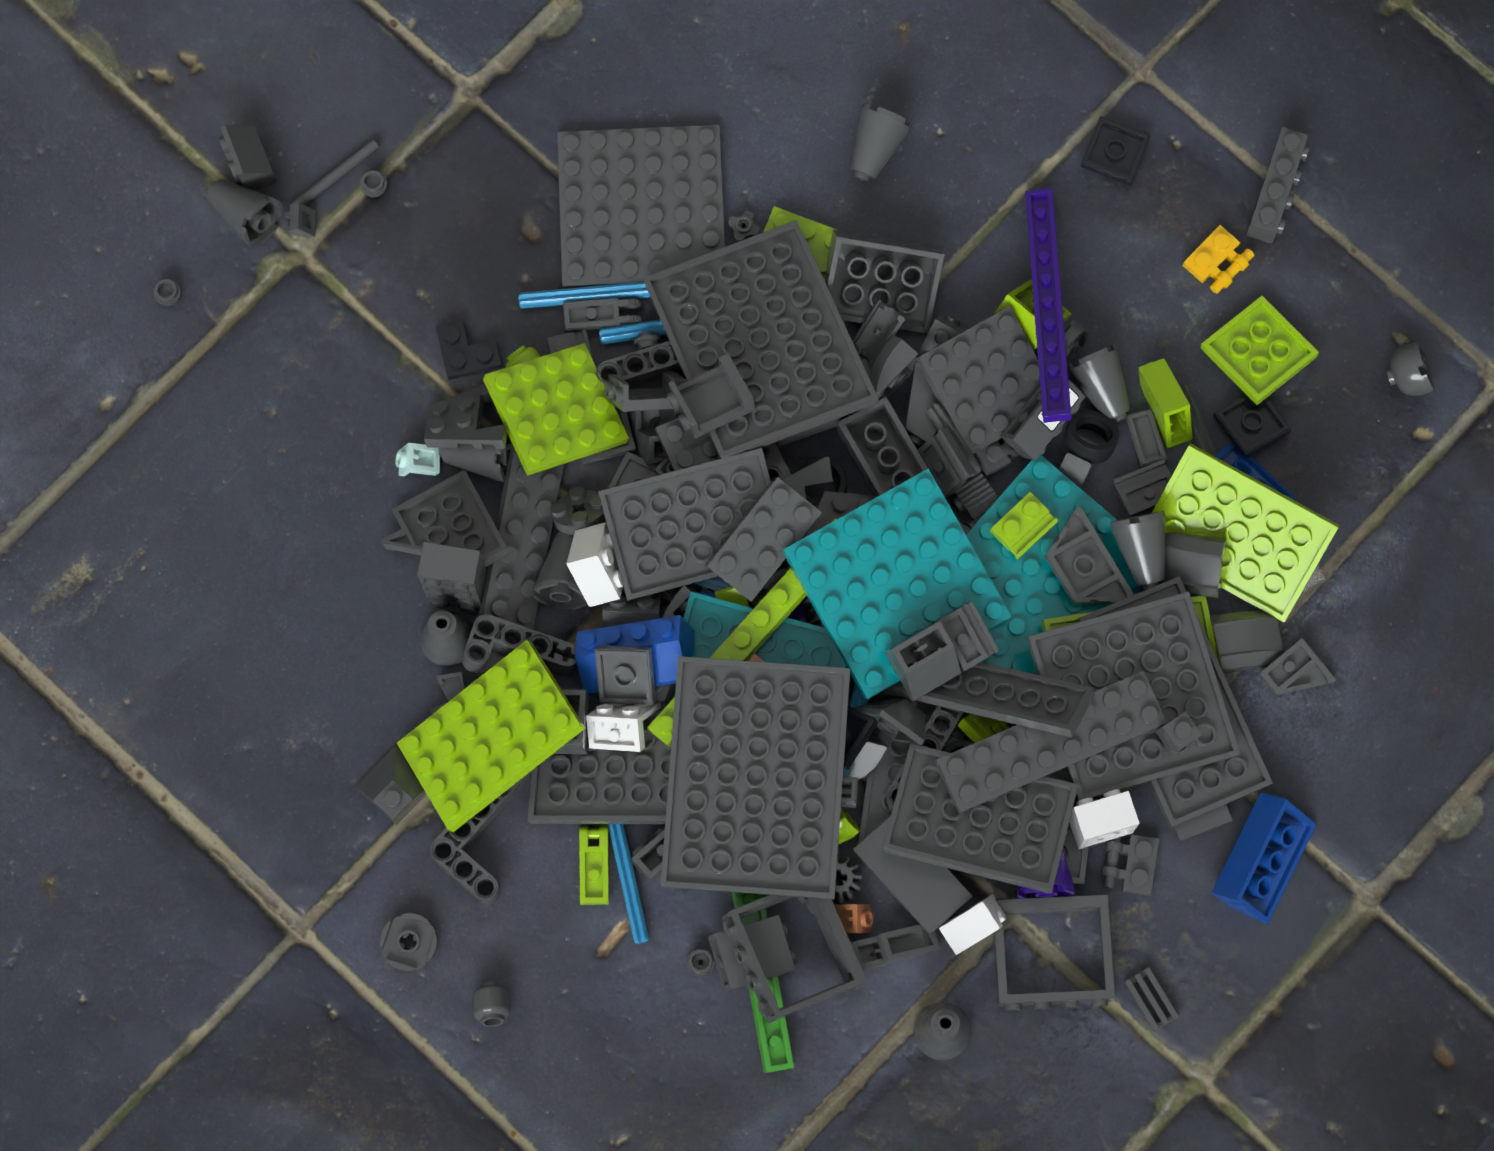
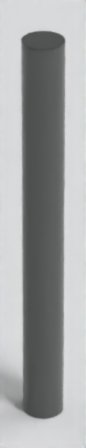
[288,139,379,208]

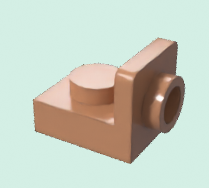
[834,904,873,933]

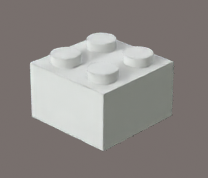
[566,522,624,607]
[1069,789,1140,850]

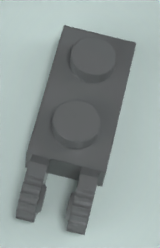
[563,298,642,332]

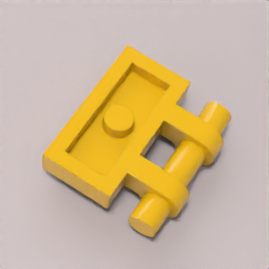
[1182,225,1254,294]

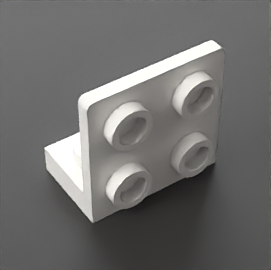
[586,701,662,752]

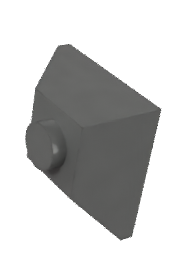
[855,698,926,745]
[356,746,427,825]

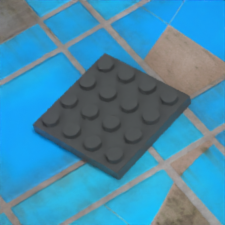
[915,306,1040,454]

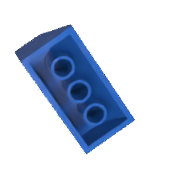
[575,615,694,696]
[1211,793,1317,925]

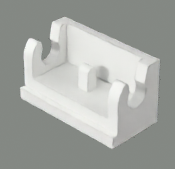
[939,894,1006,955]

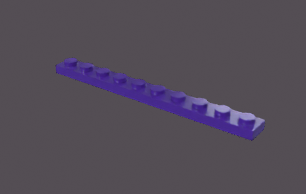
[1025,188,1072,423]

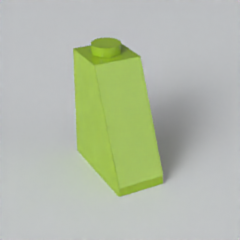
[1138,358,1193,449]

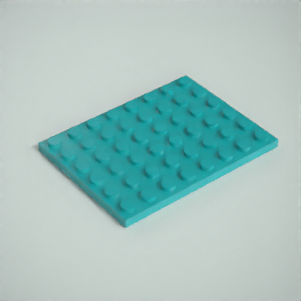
[966,454,1143,675]

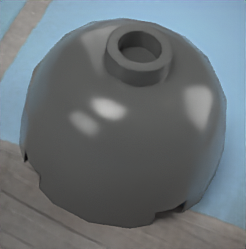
[1386,340,1435,396]

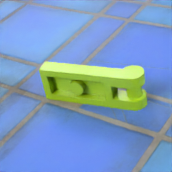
[579,825,609,905]

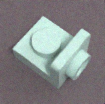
[395,443,440,476]

